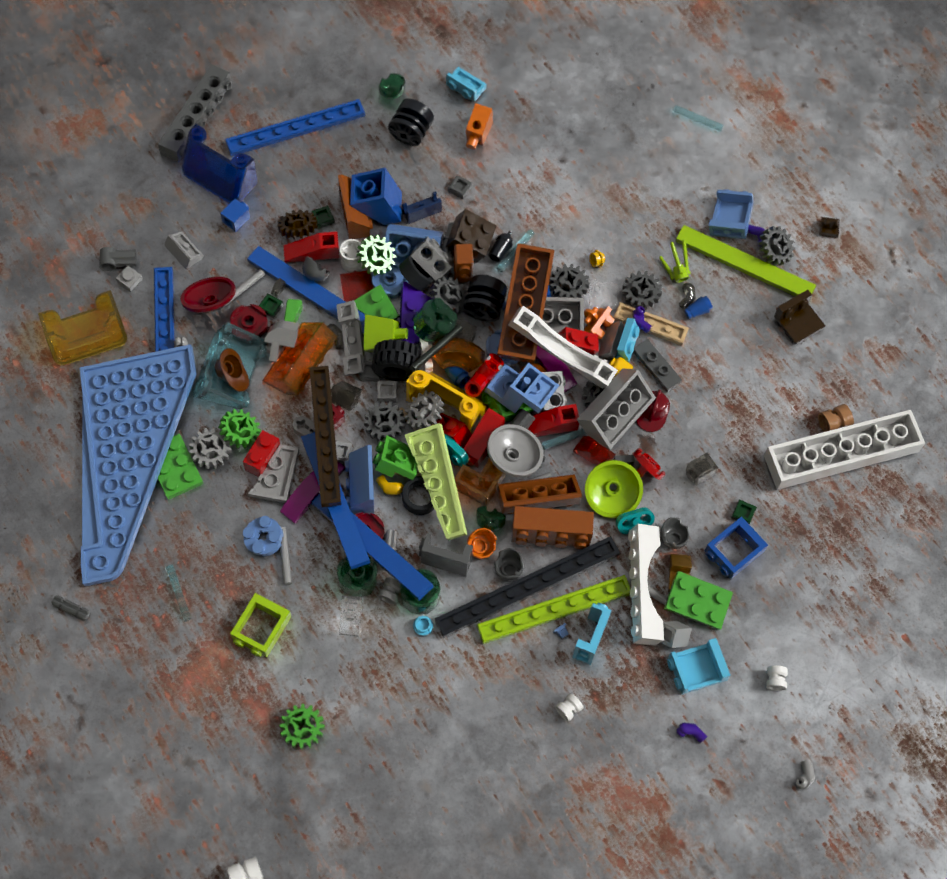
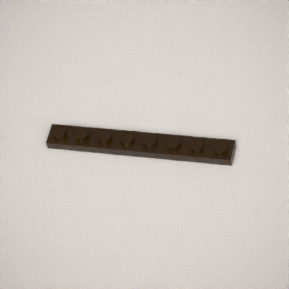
[309,366,341,507]

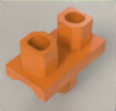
[584,306,615,340]

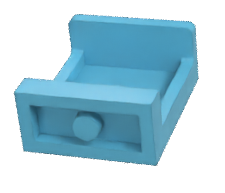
[572,603,612,665]
[667,638,731,695]

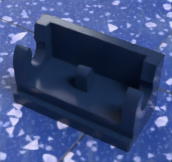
[401,191,442,224]

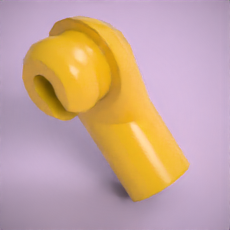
[376,475,404,495]

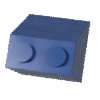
[350,168,402,225]

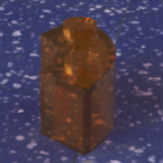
[432,338,485,373]

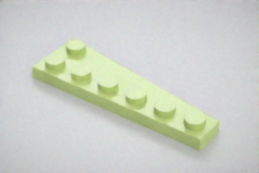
[405,423,467,540]

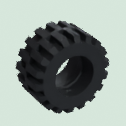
[371,339,421,381]

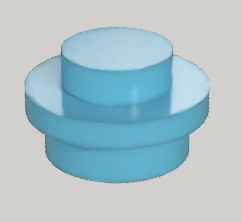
[413,616,433,636]

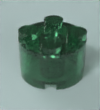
[412,298,457,343]
[337,555,378,598]
[400,569,440,614]

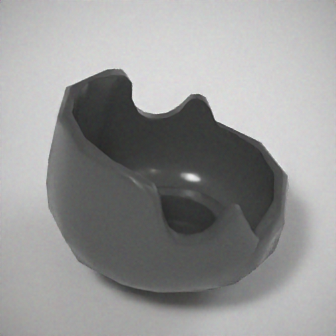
[302,256,330,282]
[660,517,690,549]
[494,548,524,581]

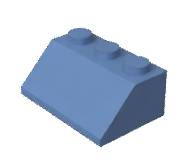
[385,224,443,266]
[345,445,375,515]

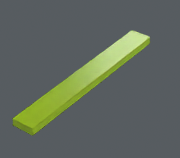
[675,225,816,296]
[476,575,631,644]

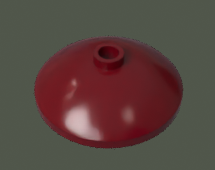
[180,277,236,313]

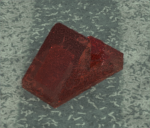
[573,435,616,466]

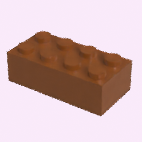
[511,506,594,549]

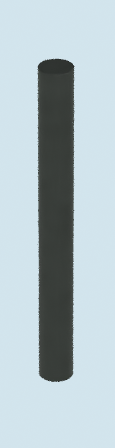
[410,324,463,372]

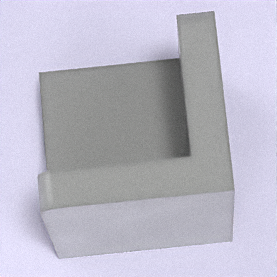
[335,435,352,461]
[660,621,692,648]

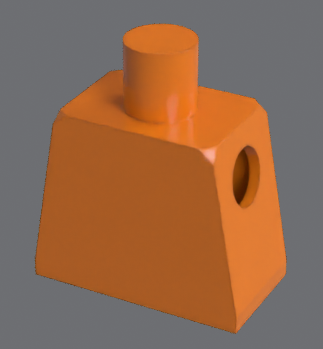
[466,103,493,150]

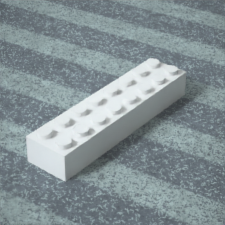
[764,410,925,490]

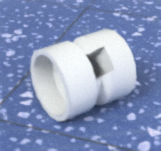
[340,239,363,272]
[227,856,263,879]

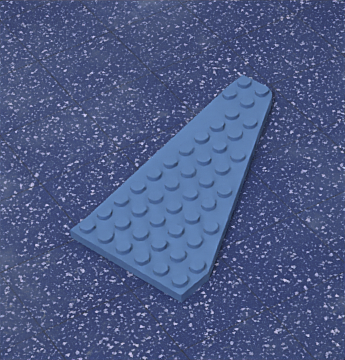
[80,344,196,586]

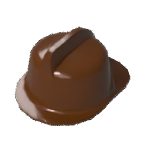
[215,348,249,392]

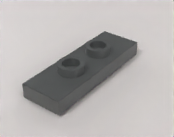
[633,339,683,392]

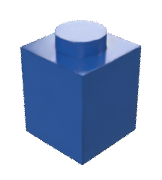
[220,199,250,232]

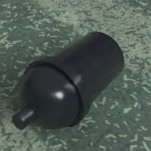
[488,231,513,263]

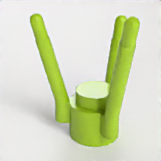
[659,240,691,283]

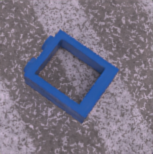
[704,516,768,579]

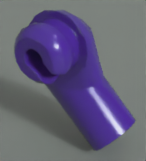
[747,224,765,247]
[632,306,652,333]
[676,722,708,744]

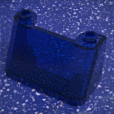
[182,124,258,203]

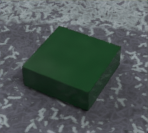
[311,205,335,229]
[259,293,284,319]
[731,499,757,524]

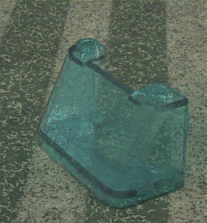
[193,322,267,410]

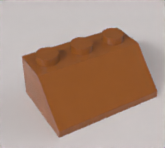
[338,174,373,239]

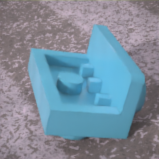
[446,67,487,102]
[616,318,639,362]

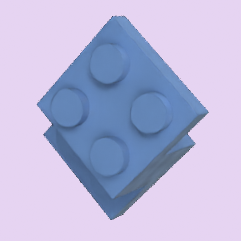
[485,363,560,413]

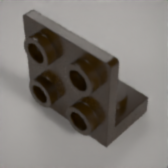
[774,290,825,344]

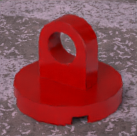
[633,448,665,480]

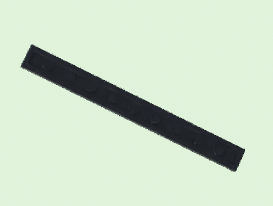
[435,536,620,638]

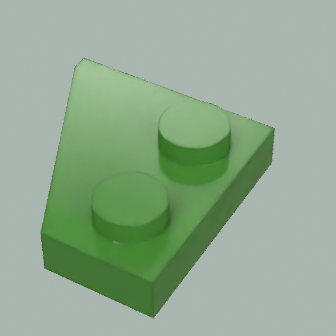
[354,284,400,320]

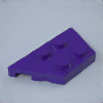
[399,281,438,345]

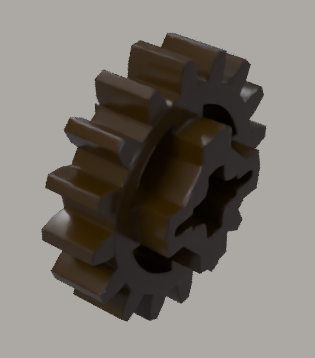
[277,209,317,240]

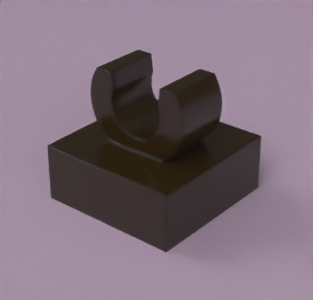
[819,217,840,238]

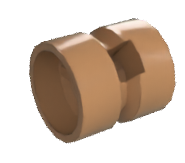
[818,404,854,432]

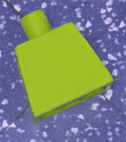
[364,315,408,353]

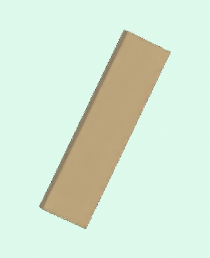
[613,302,689,346]

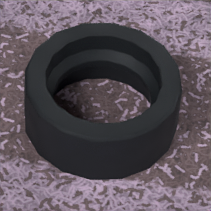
[399,255,433,291]
[402,476,434,515]

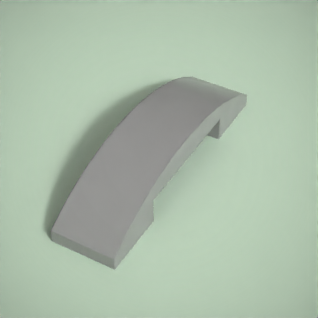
[336,300,365,376]

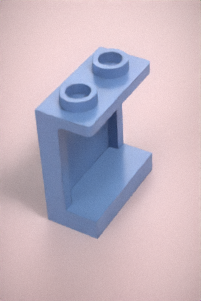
[709,189,754,239]

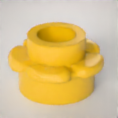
[589,250,605,268]

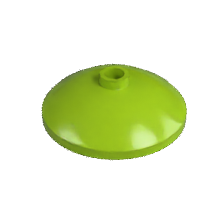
[585,460,643,518]

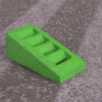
[284,299,303,323]

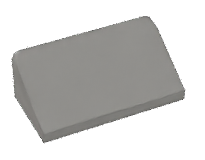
[165,232,204,269]
[598,321,625,359]

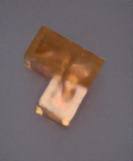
[454,458,506,507]

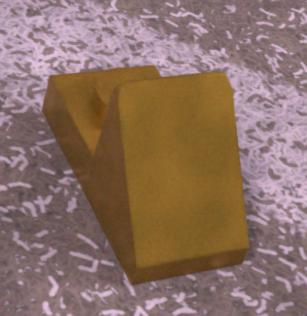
[668,554,692,592]

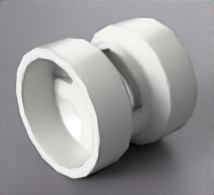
[766,666,788,691]
[555,693,584,722]

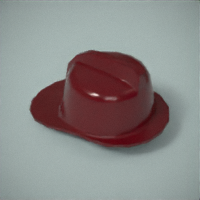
[636,389,670,432]

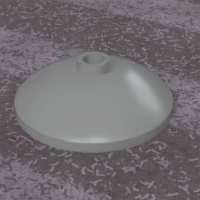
[487,424,543,477]

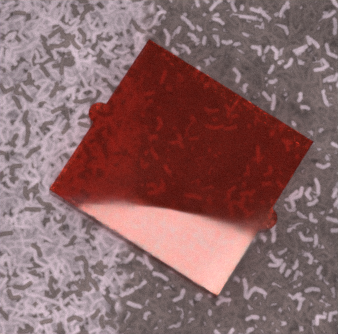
[340,271,373,302]

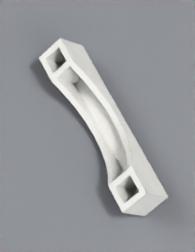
[508,306,618,388]
[628,524,664,646]

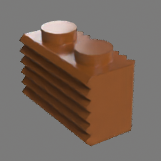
[454,244,474,283]

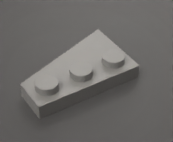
[248,444,299,503]

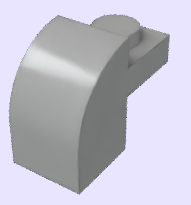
[264,321,299,362]

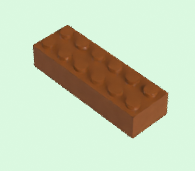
[497,243,555,364]

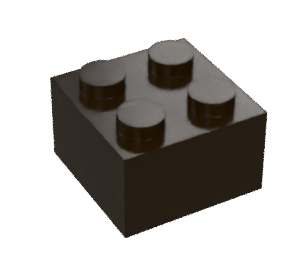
[445,209,497,263]

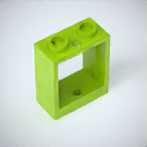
[230,593,291,658]

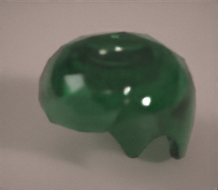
[378,73,406,100]
[476,506,506,531]

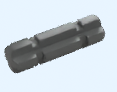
[52,595,90,621]

